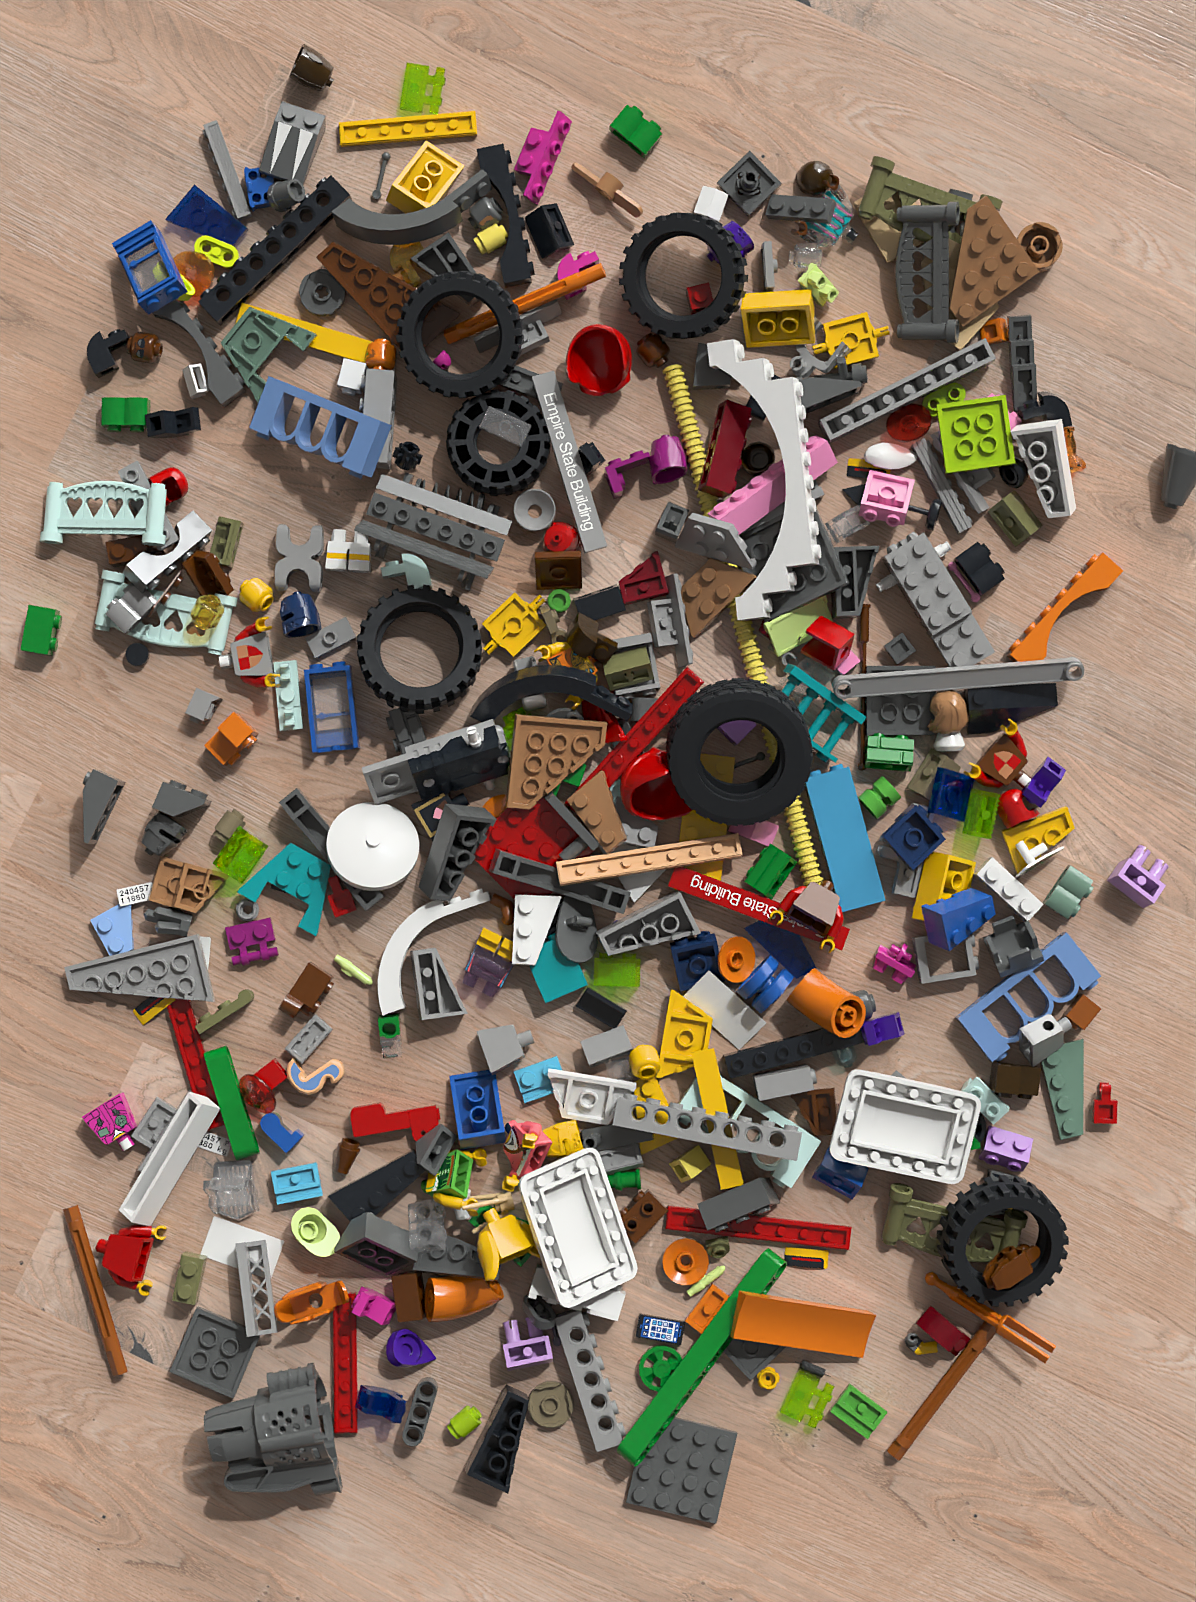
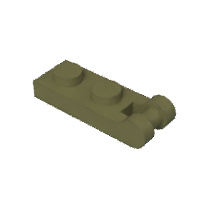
[195,989,254,1034]

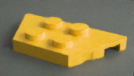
[656,989,713,1078]

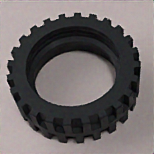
[619,212,748,339]
[396,271,524,398]
[357,584,482,714]
[937,1175,1069,1307]

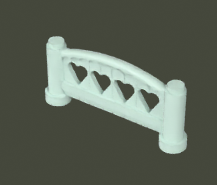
[40,481,167,546]
[95,569,238,655]

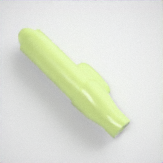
[334,954,373,985]
[687,1265,725,1297]

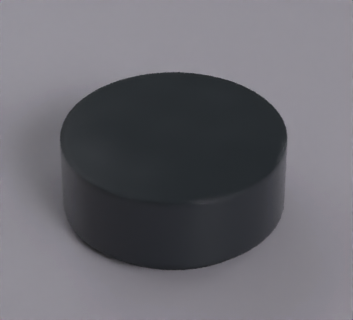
[125,643,150,666]

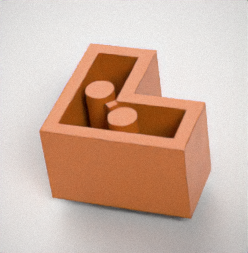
[204,712,259,766]

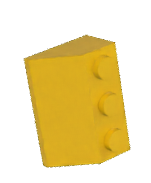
[741,289,815,348]
[912,852,976,921]

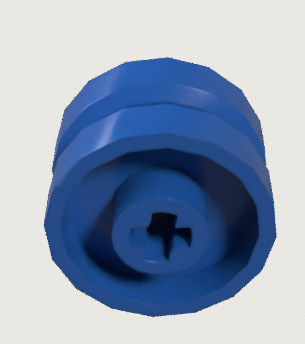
[736,955,794,1014]

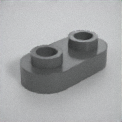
[522,1294,556,1330]

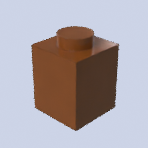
[1063,993,1101,1030]

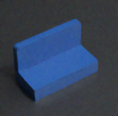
[812,1146,869,1200]

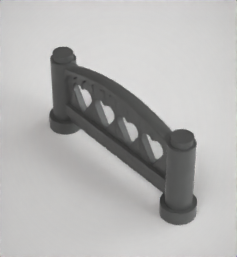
[895,202,960,343]

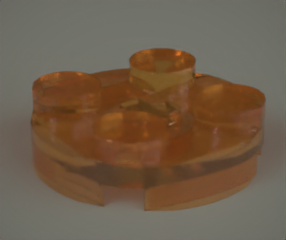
[173,250,215,297]

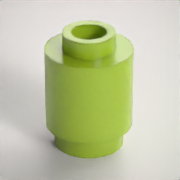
[447,1405,482,1440]

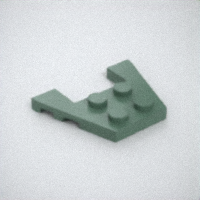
[221,307,317,403]

